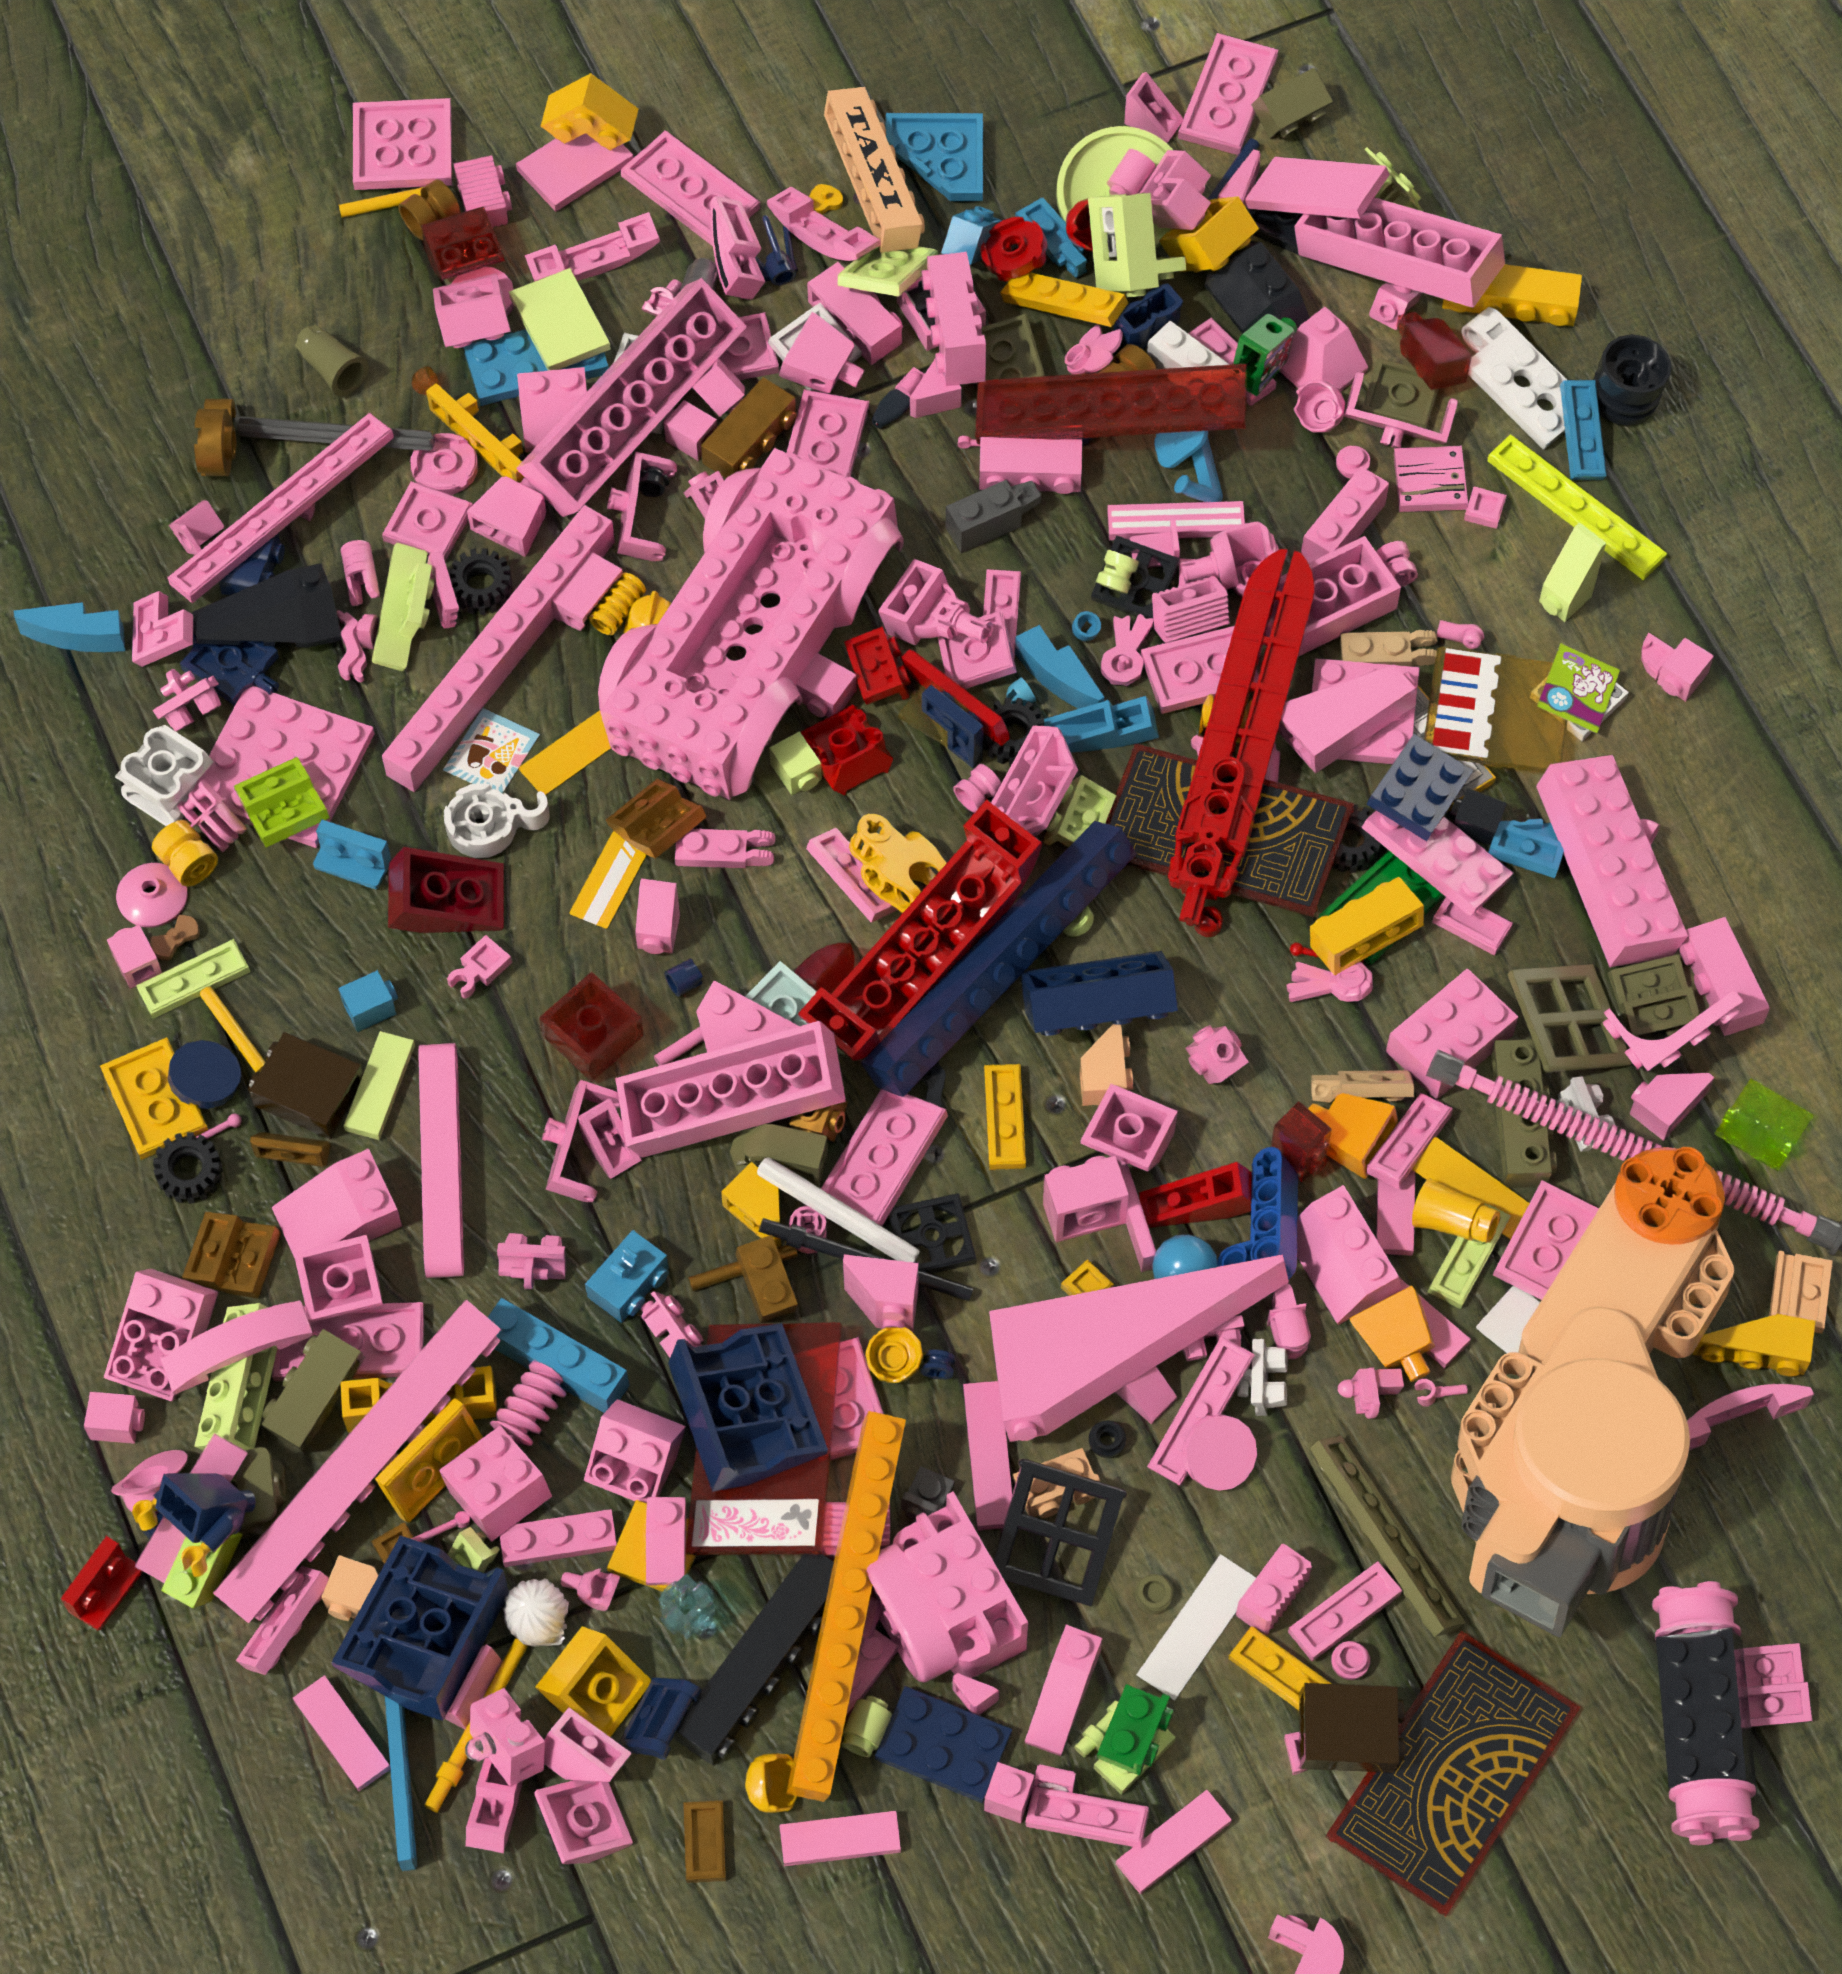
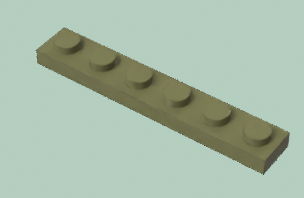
[1310,1435,1466,1637]

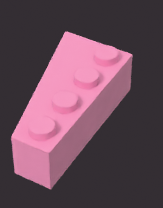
[921,252,986,386]

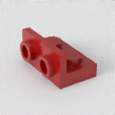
[844,626,912,705]
[60,1536,143,1631]

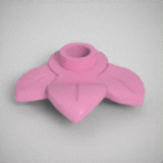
[1064,324,1123,376]

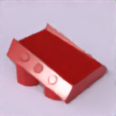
[800,705,893,795]

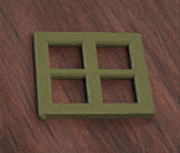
[1507,964,1632,1073]

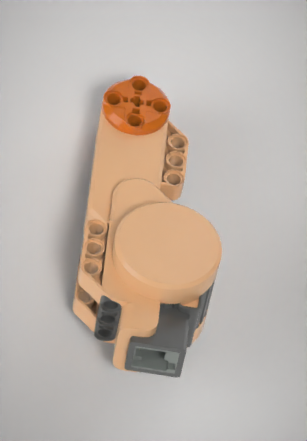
[1451,1147,1734,1637]

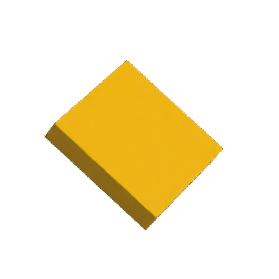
[607,1500,700,1597]

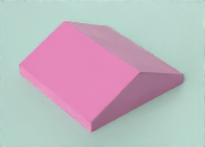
[534,1780,633,1864]

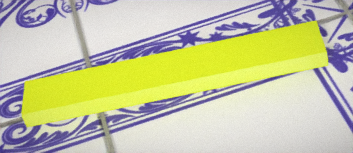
[1488,434,1667,581]

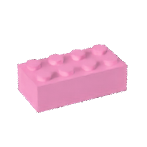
[1266,536,1401,657]

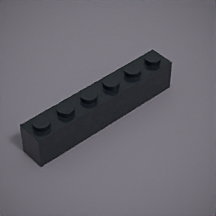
[675,1546,834,1766]

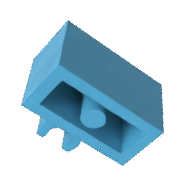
[585,1230,669,1323]

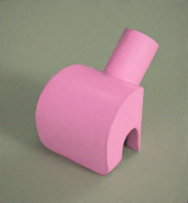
[641,279,682,317]
[561,1569,620,1611]

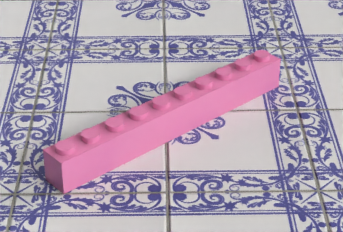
[382,505,615,792]
[213,1300,501,1623]

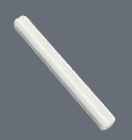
[757,1157,920,1263]

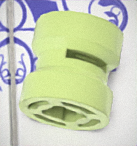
[1096,550,1139,594]

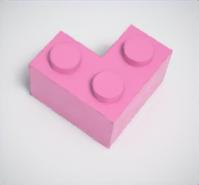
[1140,150,1211,230]

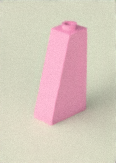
[1278,665,1417,774]

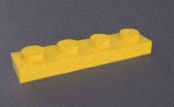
[1000,272,1128,327]

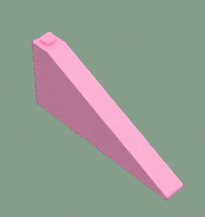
[989,1255,1289,1442]

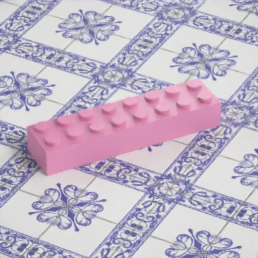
[516,278,747,517]

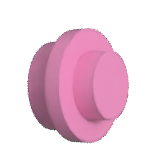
[1336,446,1370,479]
[1331,1641,1370,1680]

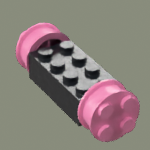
[1652,1581,1759,1845]

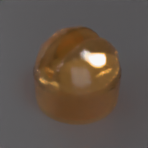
[412,365,440,395]

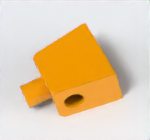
[1305,1093,1398,1179]
[1349,1286,1435,1382]

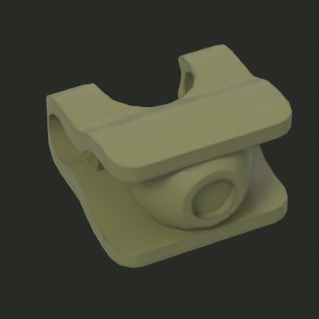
[230,1447,289,1540]

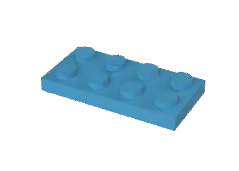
[463,329,609,406]

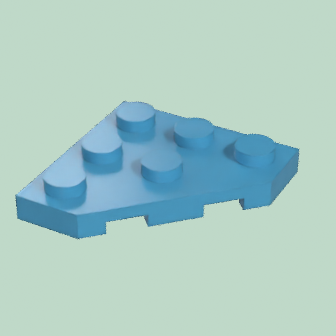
[885,113,983,201]

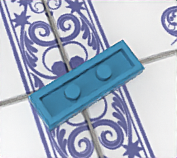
[1560,380,1607,480]

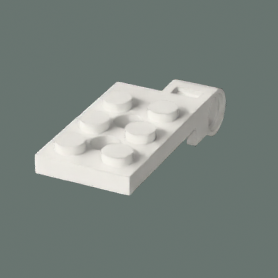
[1461,307,1567,450]

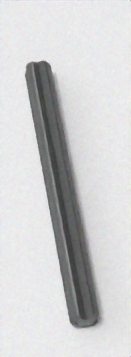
[237,417,435,451]

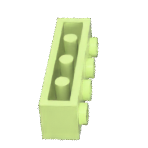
[194,1303,277,1451]

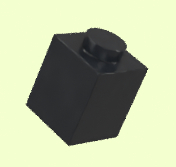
[1449,788,1507,846]

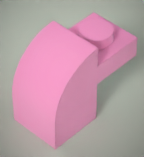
[1268,1914,1344,1974]

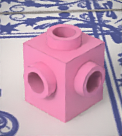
[1185,1025,1248,1084]

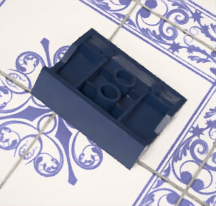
[668,1323,828,1492]
[331,1535,509,1721]

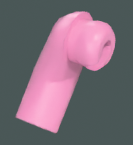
[1437,620,1484,649]

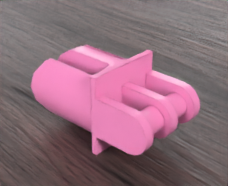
[177,781,247,852]
[1267,1283,1311,1359]

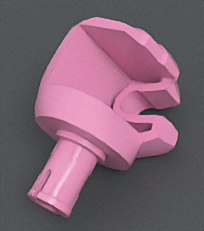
[1180,522,1279,598]

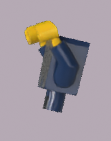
[132,1473,256,1577]

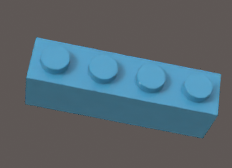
[487,1298,629,1413]

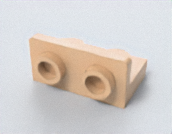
[1012,1448,1101,1518]

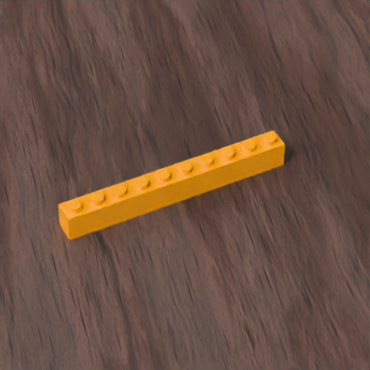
[786,1411,906,1802]

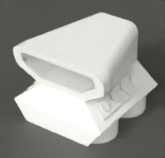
[115,725,213,826]

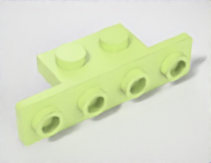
[372,543,434,671]

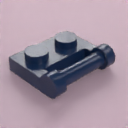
[619,1677,702,1760]

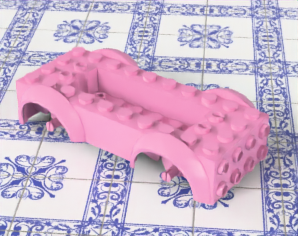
[598,448,904,800]

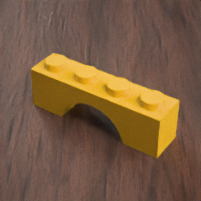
[341,1366,497,1433]

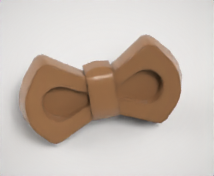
[150,915,200,961]

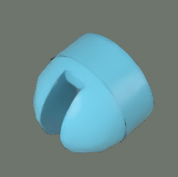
[1006,677,1036,706]

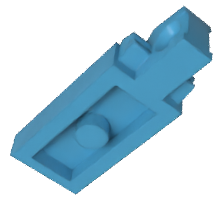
[1015,198,1087,278]

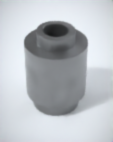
[680,258,719,292]

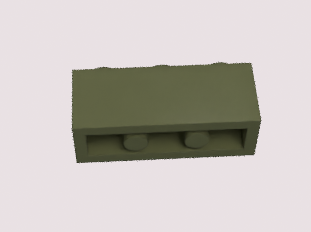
[262,1329,365,1453]

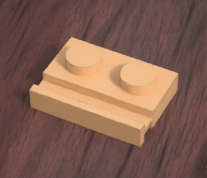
[1769,1251,1833,1334]

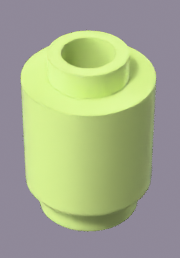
[842,1696,892,1757]

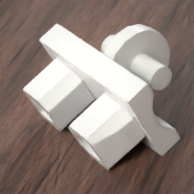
[1556,1076,1616,1152]
[1237,1339,1288,1416]

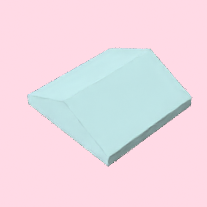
[745,961,816,1026]

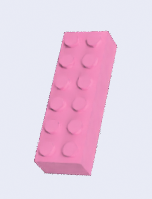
[1294,197,1505,308]
[1536,755,1688,967]
[615,1021,846,1158]

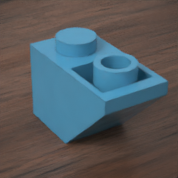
[941,206,1002,265]

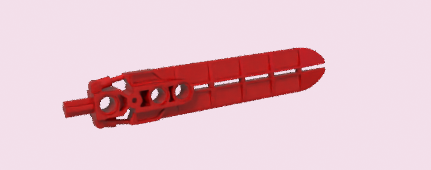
[1168,549,1314,926]

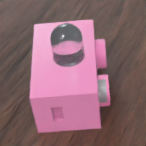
[465,1688,545,1787]

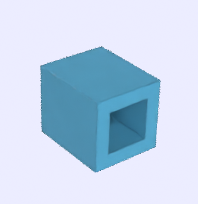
[338,970,398,1032]

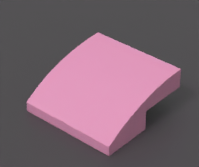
[1743,1643,1812,1727]

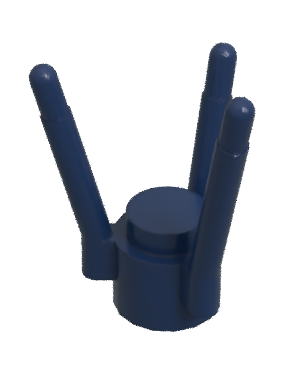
[755,215,798,285]

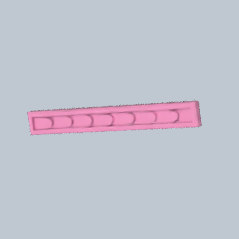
[168,413,394,603]

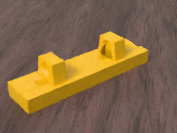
[426,383,524,483]

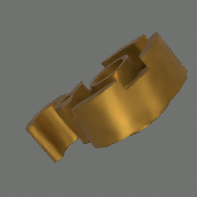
[194,399,236,476]

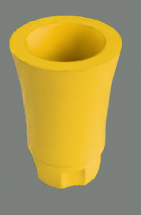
[1412,1178,1500,1243]

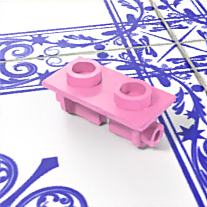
[641,1291,704,1358]

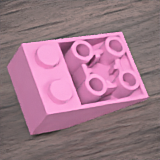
[104,1269,218,1401]

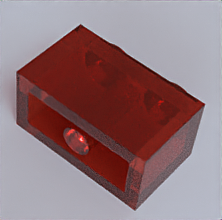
[1271,1101,1332,1182]

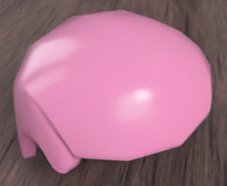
[1294,380,1346,433]

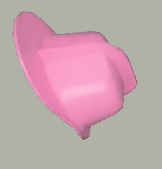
[111,1450,188,1514]

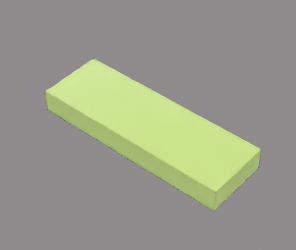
[136,939,250,1019]
[344,1031,415,1140]
[1428,1204,1511,1309]

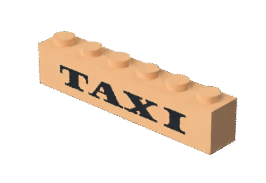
[824,87,925,253]

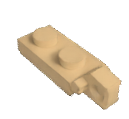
[1311,1070,1414,1103]

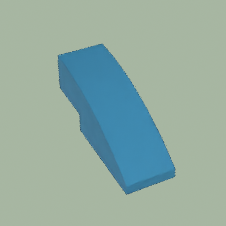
[14,602,125,652]
[1015,625,1104,709]
[1044,696,1159,752]

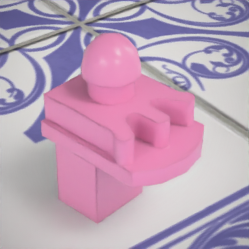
[1338,1368,1404,1419]

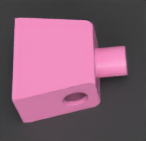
[779,312,865,393]
[467,476,546,557]

